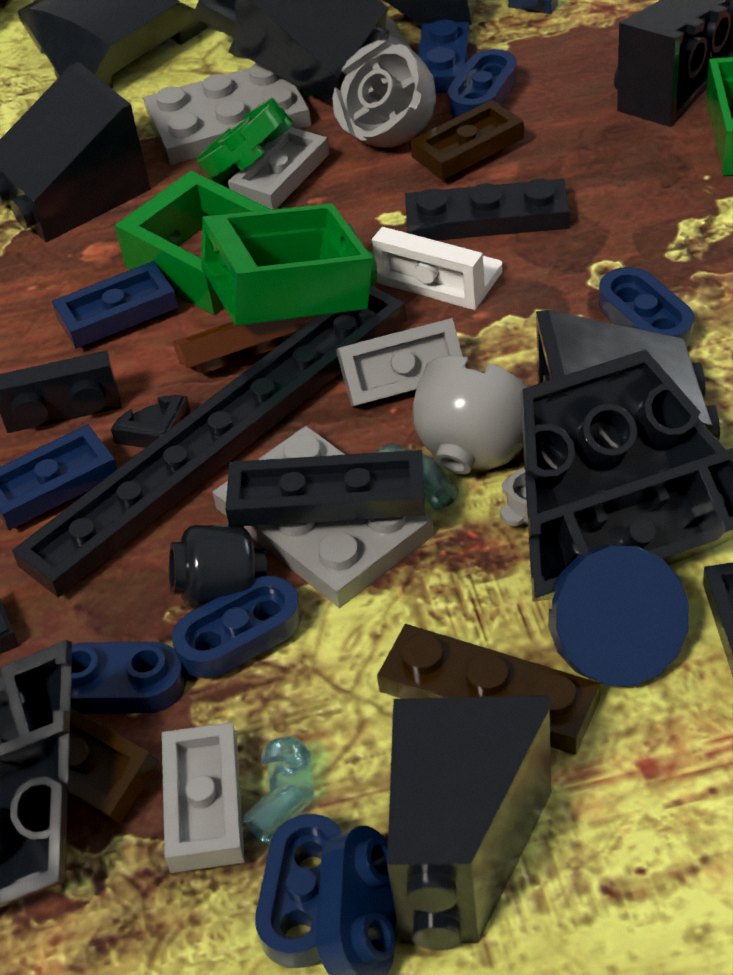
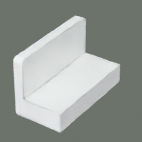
[372,227,502,310]

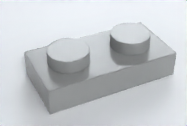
[228,127,330,209]
[336,318,466,407]
[162,722,245,873]

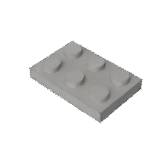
[143,63,311,165]
[212,426,434,609]

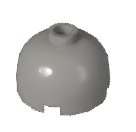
[332,40,437,148]
[412,355,529,474]

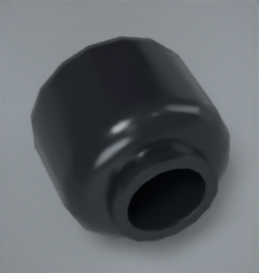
[169,524,267,610]

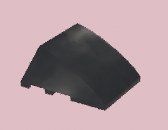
[18,0,209,89]
[520,349,733,602]
[0,640,72,908]

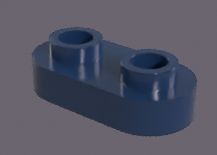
[448,49,517,118]
[599,267,694,347]
[172,576,302,678]
[70,642,186,714]
[255,814,342,968]
[317,825,396,975]

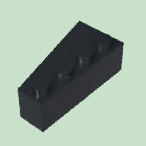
[614,0,733,127]

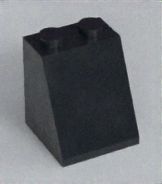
[235,0,390,105]
[0,62,151,243]
[536,310,720,441]
[387,695,551,951]

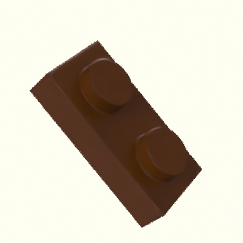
[173,318,297,373]

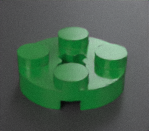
[196,98,293,183]

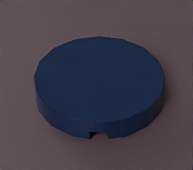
[548,545,689,686]

